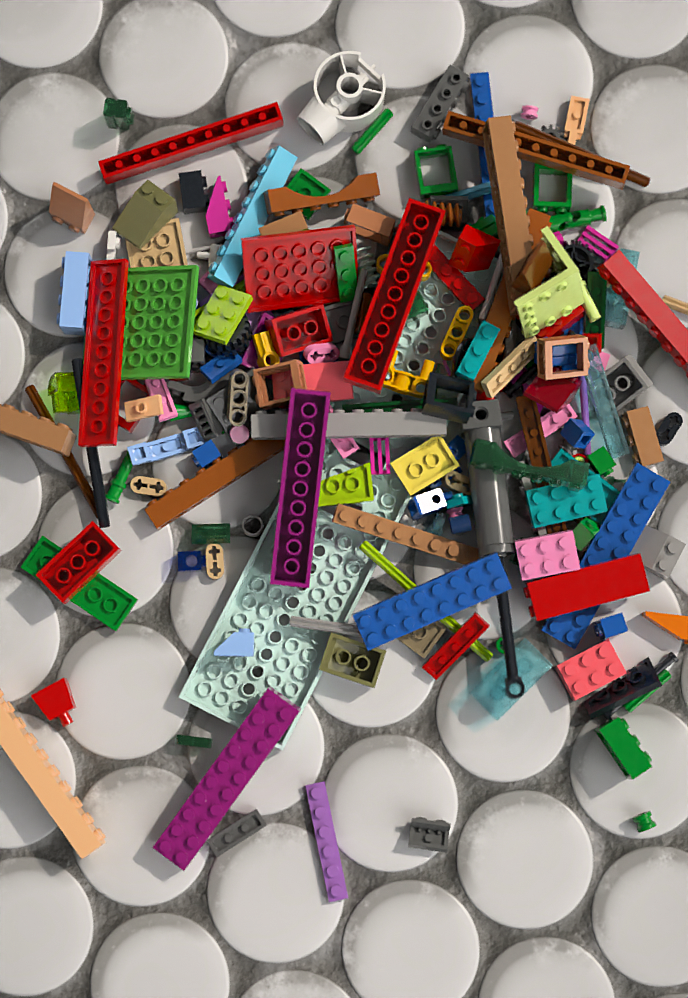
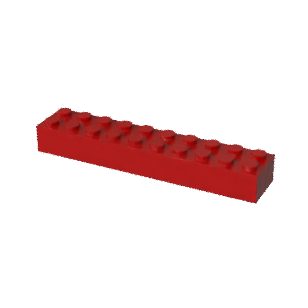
[343,198,446,394]

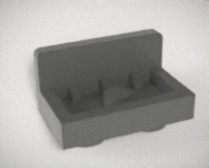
[408,817,451,853]

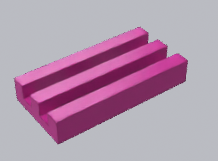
[577,225,619,261]
[369,438,390,475]

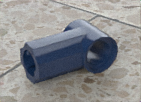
[449,514,472,536]

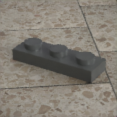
[207,809,267,857]

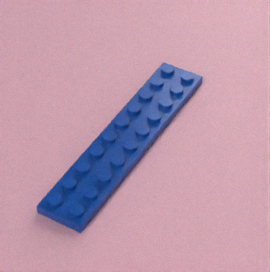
[541,463,670,649]

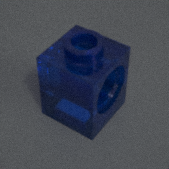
[178,551,206,573]

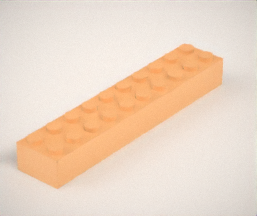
[0,689,106,859]

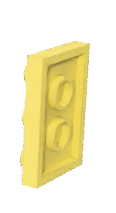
[390,437,460,497]

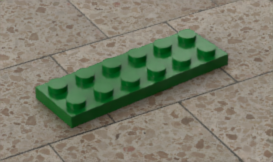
[21,535,138,632]

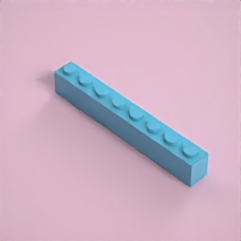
[207,146,298,288]

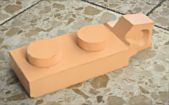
[564,95,590,145]

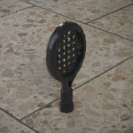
[447,338,472,392]

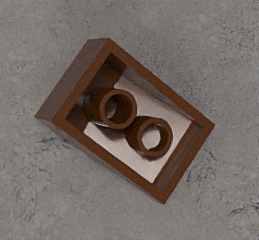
[510,239,553,295]

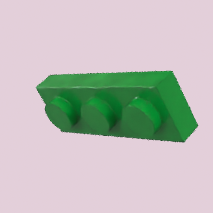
[333,243,357,302]

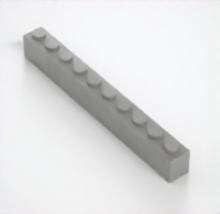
[251,408,446,440]

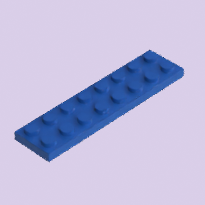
[352,552,512,651]

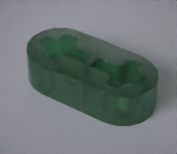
[175,734,213,748]

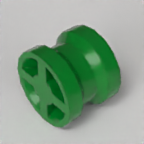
[632,811,656,833]

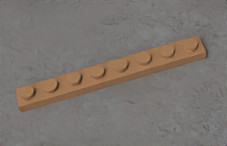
[332,503,480,565]

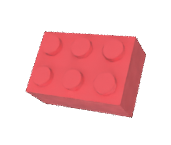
[554,639,627,701]

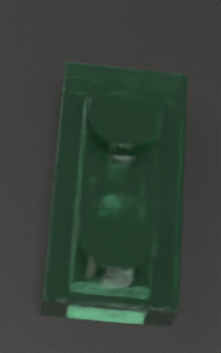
[191,523,231,544]

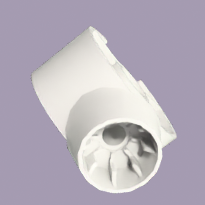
[297,51,386,145]

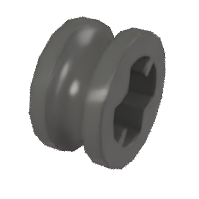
[558,439,577,456]

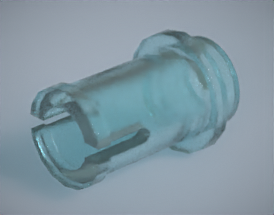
[429,512,447,536]

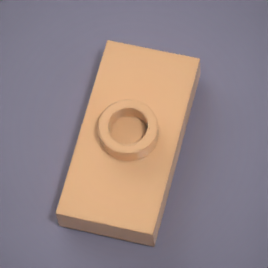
[124,394,164,422]

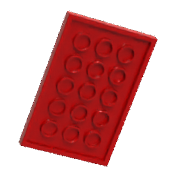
[241,225,358,313]

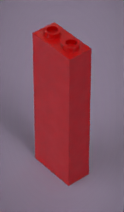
[523,553,650,621]

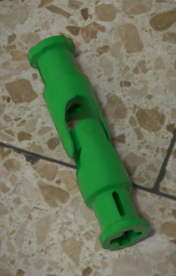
[549,205,607,233]

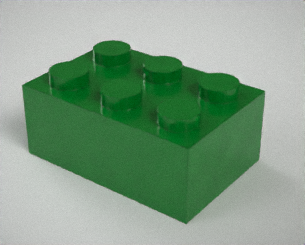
[594,717,652,780]

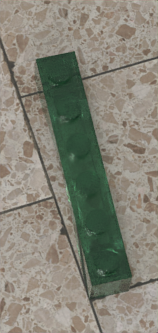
[469,438,590,491]

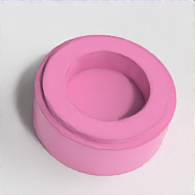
[229,425,249,444]

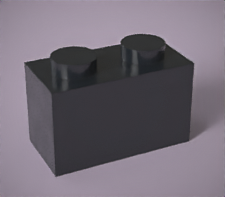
[179,170,209,214]

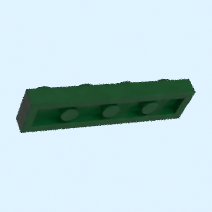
[585,271,607,349]

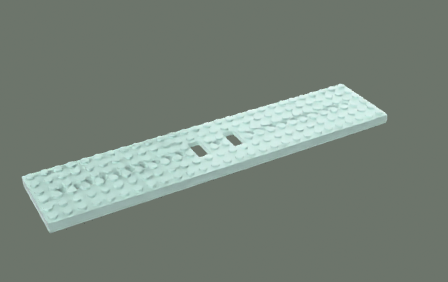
[179,231,504,750]

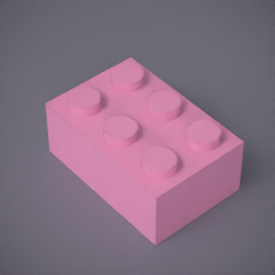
[514,530,580,581]

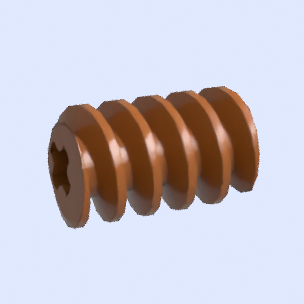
[425,200,463,228]

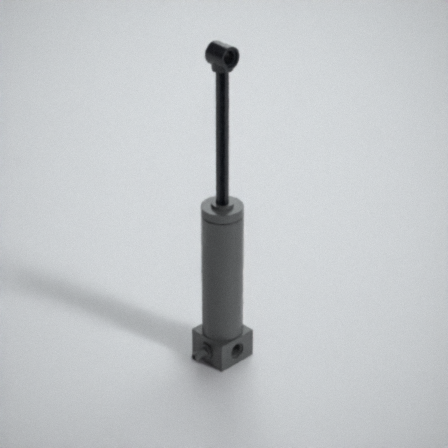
[459,399,525,700]

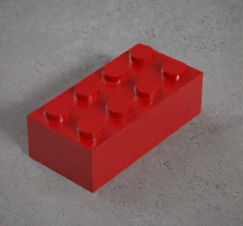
[36,521,122,604]

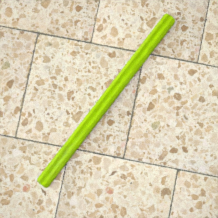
[359,541,493,662]

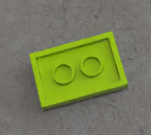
[193,284,253,345]

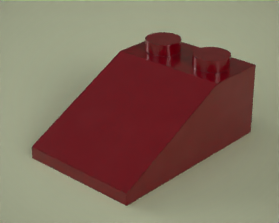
[523,366,582,413]

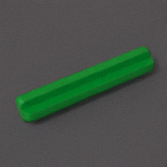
[352,108,393,155]
[623,669,672,713]

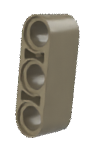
[227,369,249,426]

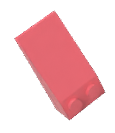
[272,361,354,409]

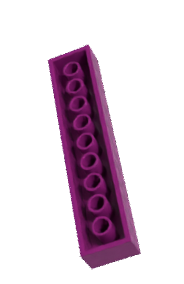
[270,388,331,588]
[152,686,301,871]

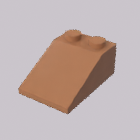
[49,182,95,234]

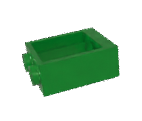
[413,144,458,199]
[532,163,572,214]

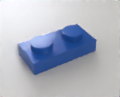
[200,353,243,384]

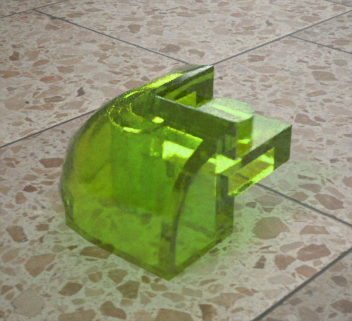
[48,372,80,415]

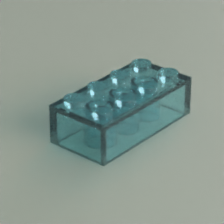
[469,638,553,721]

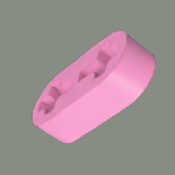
[303,343,340,364]

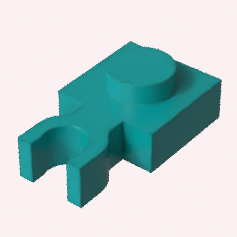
[446,493,472,509]

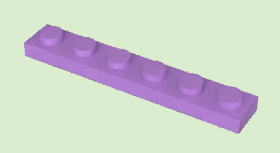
[305,781,348,902]

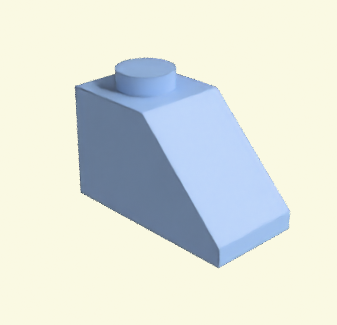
[214,628,254,657]

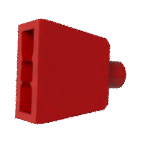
[31,678,76,727]

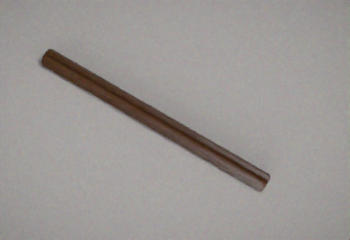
[515,121,650,187]
[25,384,98,519]

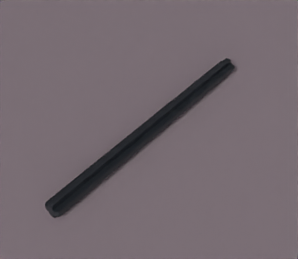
[71,358,110,528]

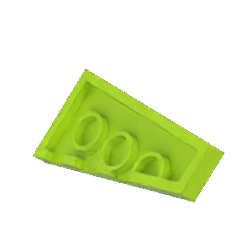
[318,462,374,507]

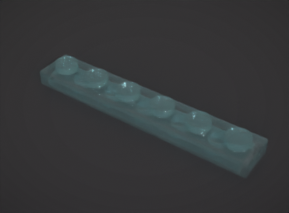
[584,344,630,459]

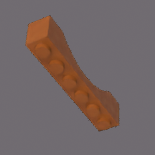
[263,172,380,217]

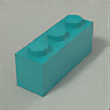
[455,320,500,382]

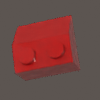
[448,224,501,273]

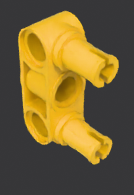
[383,350,435,399]

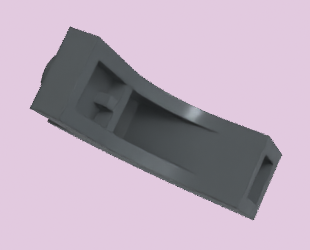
[167,369,234,404]

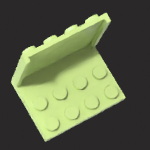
[514,226,584,339]

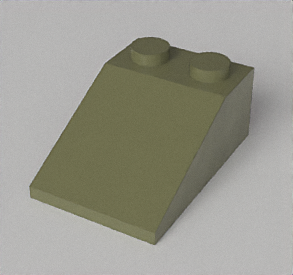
[112,180,178,249]
[319,632,386,688]

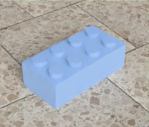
[57,251,93,336]

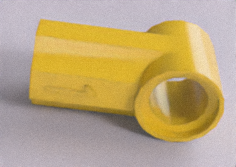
[252,330,280,368]

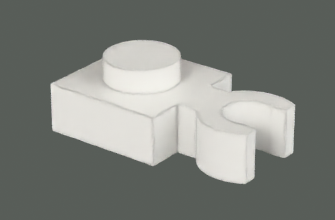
[107,231,121,260]

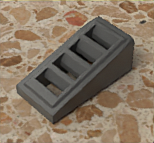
[188,398,224,442]

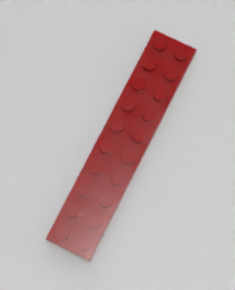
[78,258,129,447]

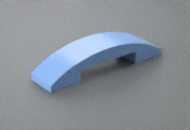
[127,427,206,466]

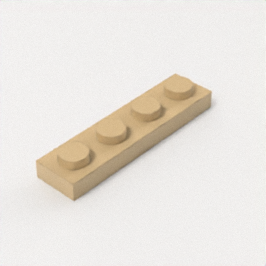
[481,336,537,398]

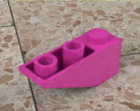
[206,176,234,239]

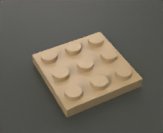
[125,218,188,268]

